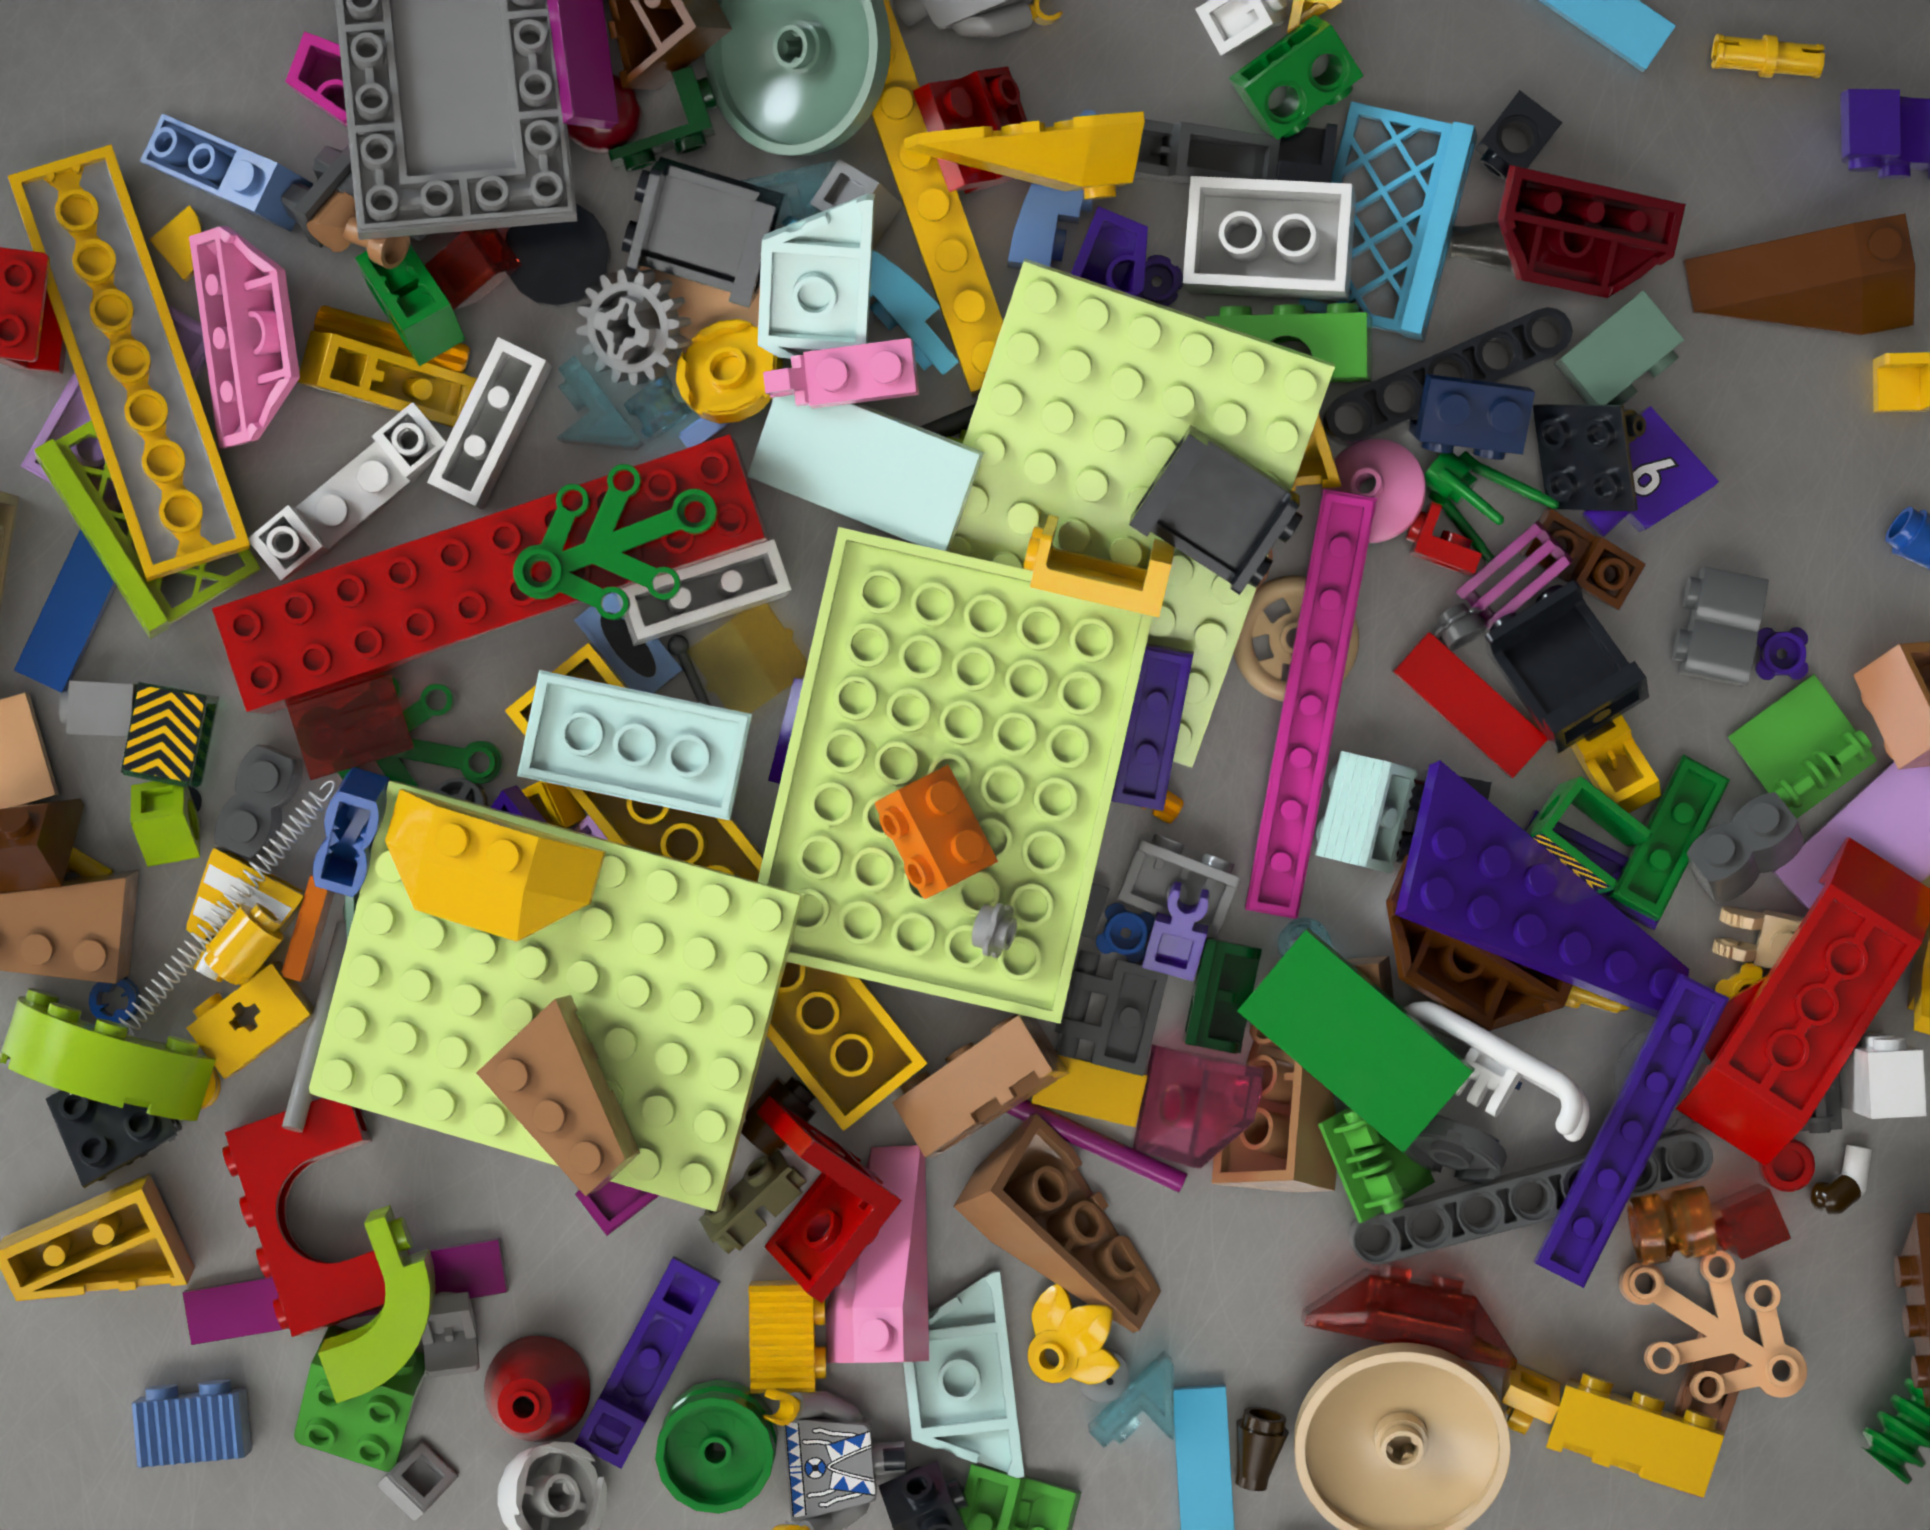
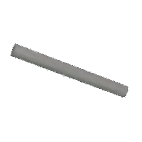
[282,922,347,1132]

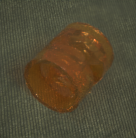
[1627,1185,1717,1267]

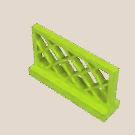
[34,420,261,640]

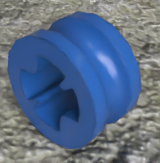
[89,977,141,1023]

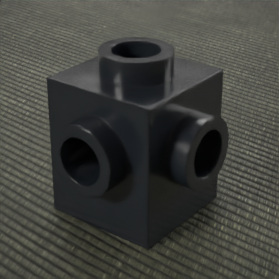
[878,1460,969,1530]

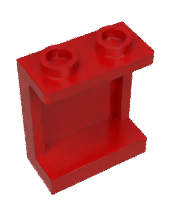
[0,247,66,374]

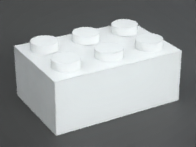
[1183,176,1356,301]

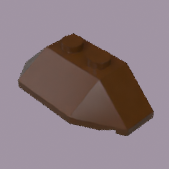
[1386,855,1573,1031]

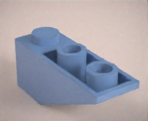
[140,113,314,232]

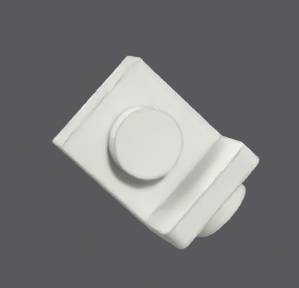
[1195,0,1289,56]

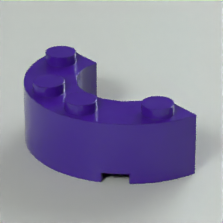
[1840,89,1930,180]

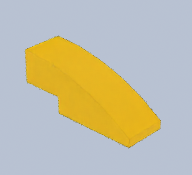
[1570,715,1661,813]

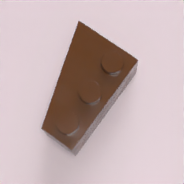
[607,0,732,90]

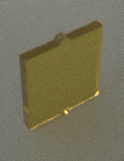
[687,603,808,714]

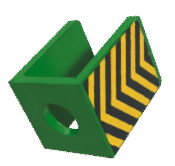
[1525,776,1653,894]

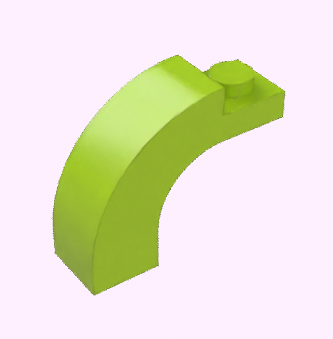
[318,1205,435,1404]

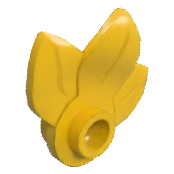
[1027,1284,1121,1385]

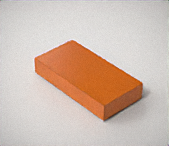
[281,875,335,982]

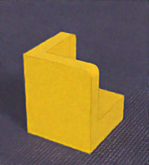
[1873,352,1930,413]

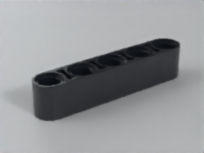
[1323,307,1573,446]

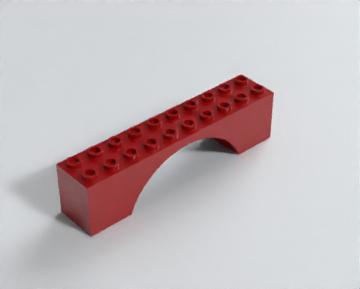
[212,434,770,714]

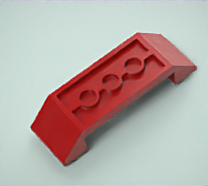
[1675,837,1930,1166]

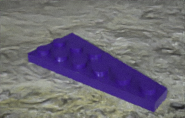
[1395,760,1690,1018]

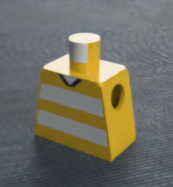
[186,847,305,982]

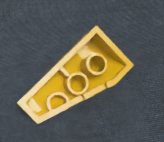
[904,111,1145,200]

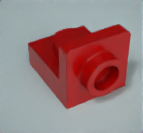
[1405,501,1482,576]

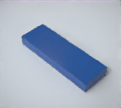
[14,529,116,693]

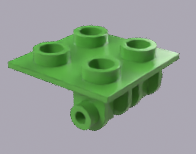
[1727,674,1877,819]
[1318,1107,1435,1223]

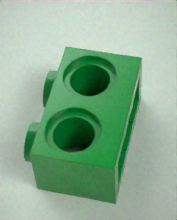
[1228,15,1364,140]
[355,245,466,366]

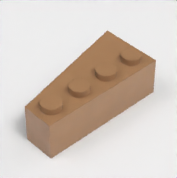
[0,869,139,984]

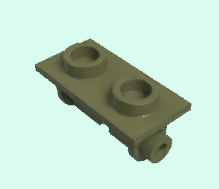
[699,1149,807,1254]

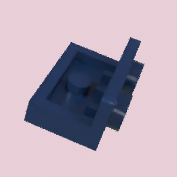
[1408,374,1535,460]

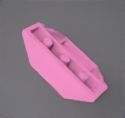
[189,226,300,449]

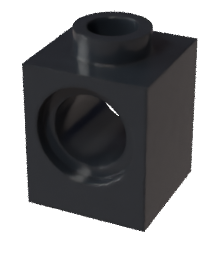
[1475,90,1563,180]

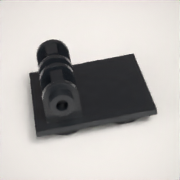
[1533,404,1646,511]
[46,1090,182,1188]

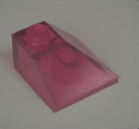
[1133,1044,1264,1169]

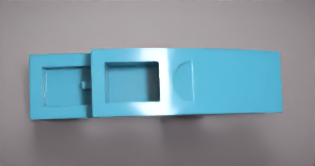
[781,215,959,375]

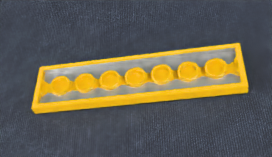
[8,144,251,582]

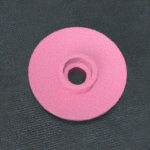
[1321,439,1426,544]

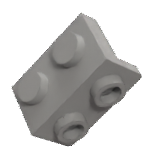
[1117,834,1242,938]

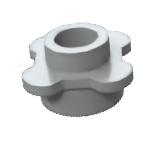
[972,903,1017,958]

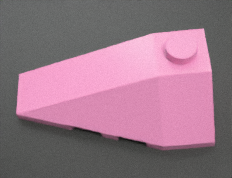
[826,1145,929,1363]

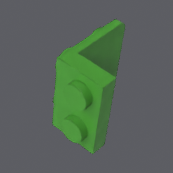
[294,1325,426,1472]

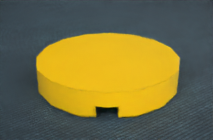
[676,319,783,424]

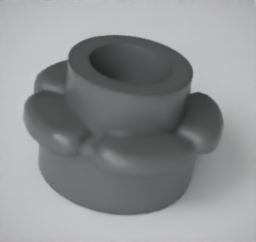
[1435,603,1486,650]

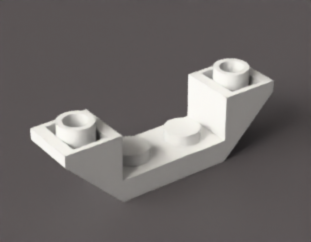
[248,402,446,581]

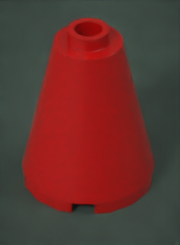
[484,1336,590,1442]

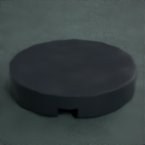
[503,203,611,308]

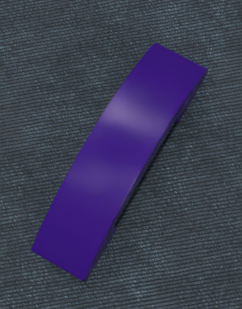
[574,1256,721,1469]

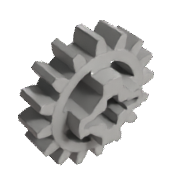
[576,268,691,385]

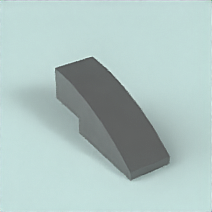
[1134,119,1281,185]

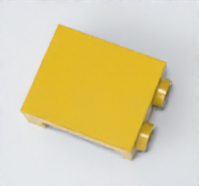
[1023,514,1175,617]

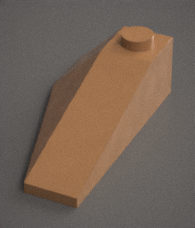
[1212,971,1337,1193]
[953,1113,1161,1333]

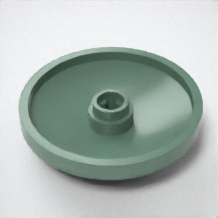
[705,0,891,156]

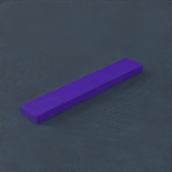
[1533,973,1729,1288]

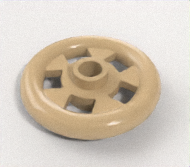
[1233,575,1359,702]

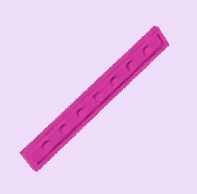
[1245,488,1377,919]

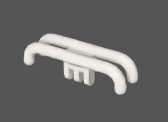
[1404,1001,1590,1142]

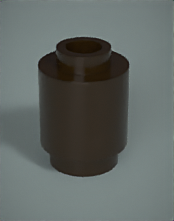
[741,1076,817,1157]

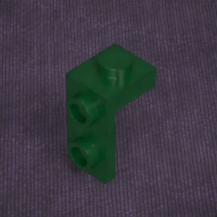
[607,66,717,172]

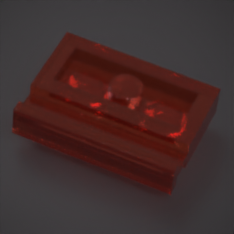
[286,672,414,781]

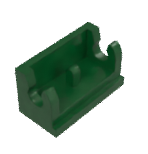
[1182,937,1262,1054]

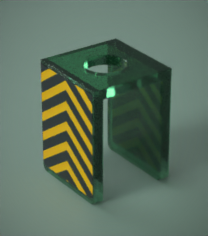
[121,682,219,787]

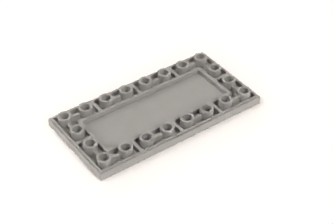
[335,0,577,240]

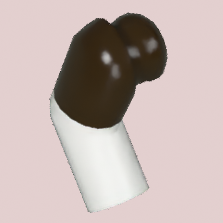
[1811,1144,1873,1215]

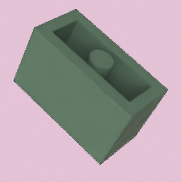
[1554,290,1685,405]

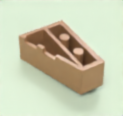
[476,995,640,1196]
[892,1014,1069,1158]

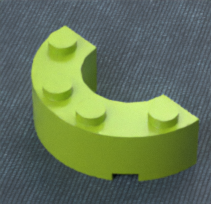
[0,988,216,1121]

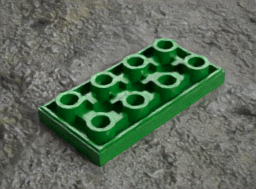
[1237,928,1475,1153]

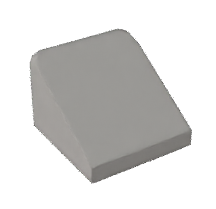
[378,1439,459,1521]

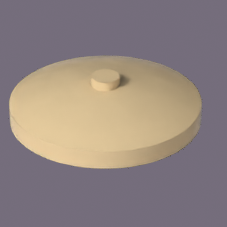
[1294,1343,1511,1530]

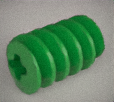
[1861,1378,1930,1484]

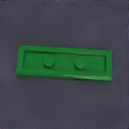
[1609,754,1730,922]

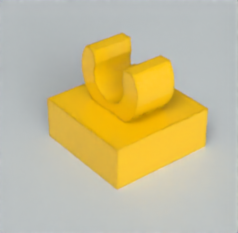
[1501,1362,1561,1435]

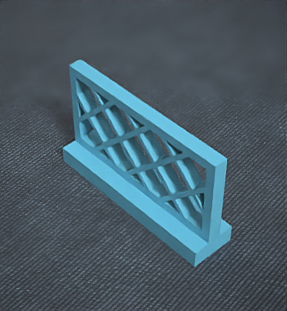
[1299,101,1478,342]

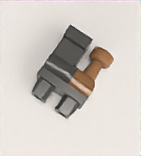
[281,145,427,269]

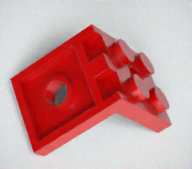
[757,1096,902,1303]

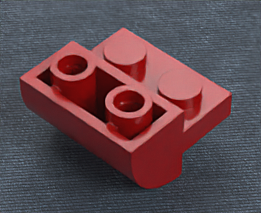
[913,66,1028,194]

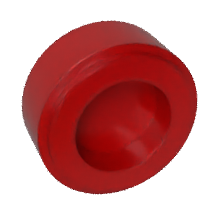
[1758,1138,1815,1192]

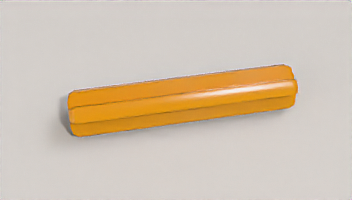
[314,305,470,373]

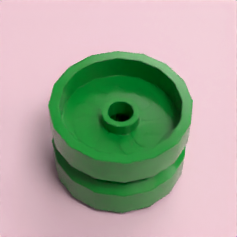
[655,1379,778,1514]

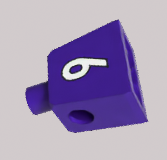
[1582,406,1719,537]

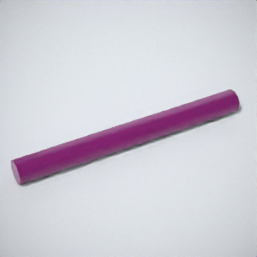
[1006,1100,1188,1193]

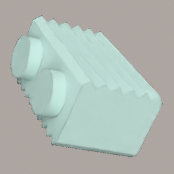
[1315,751,1418,874]

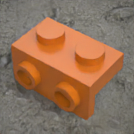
[875,765,998,899]

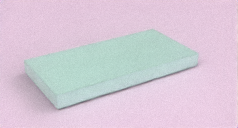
[747,395,984,552]
[517,670,753,820]

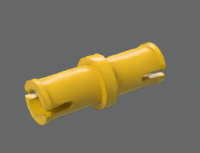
[1711,34,1825,79]

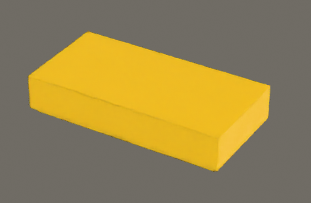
[1031,1055,1148,1128]

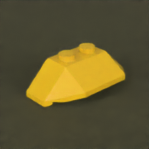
[385,789,606,942]

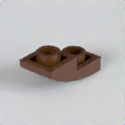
[1519,508,1646,610]

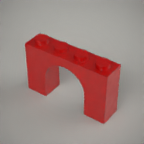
[222,1098,410,1337]

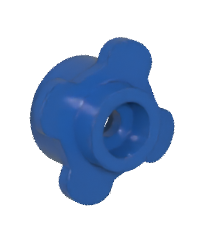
[1096,903,1155,963]

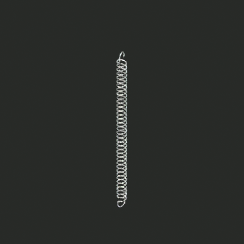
[70,780,335,1095]

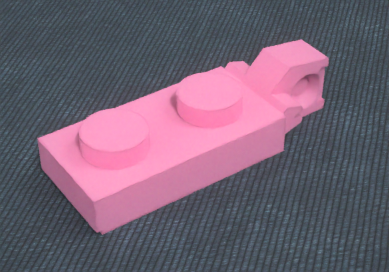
[763,338,919,409]

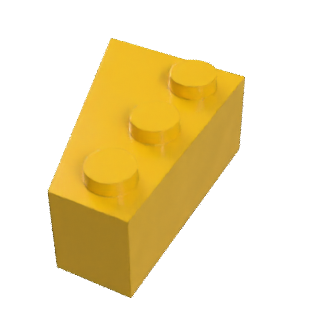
[0,1173,195,1301]
[1546,1373,1725,1498]

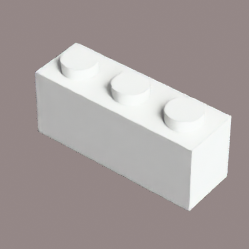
[427,337,553,510]
[617,539,792,646]
[1839,1031,1927,1119]

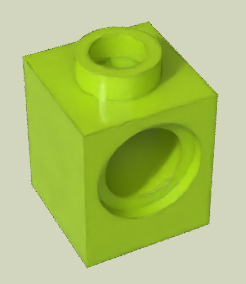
[130,778,200,867]

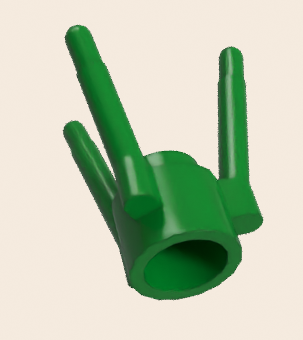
[1424,451,1559,563]

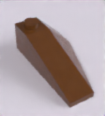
[1683,213,1915,336]

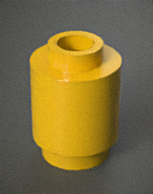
[204,903,284,985]

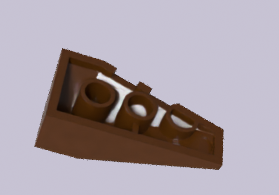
[0,798,84,893]

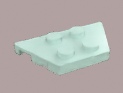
[758,194,875,360]
[903,1270,1025,1478]

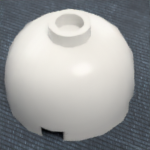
[497,1441,607,1530]

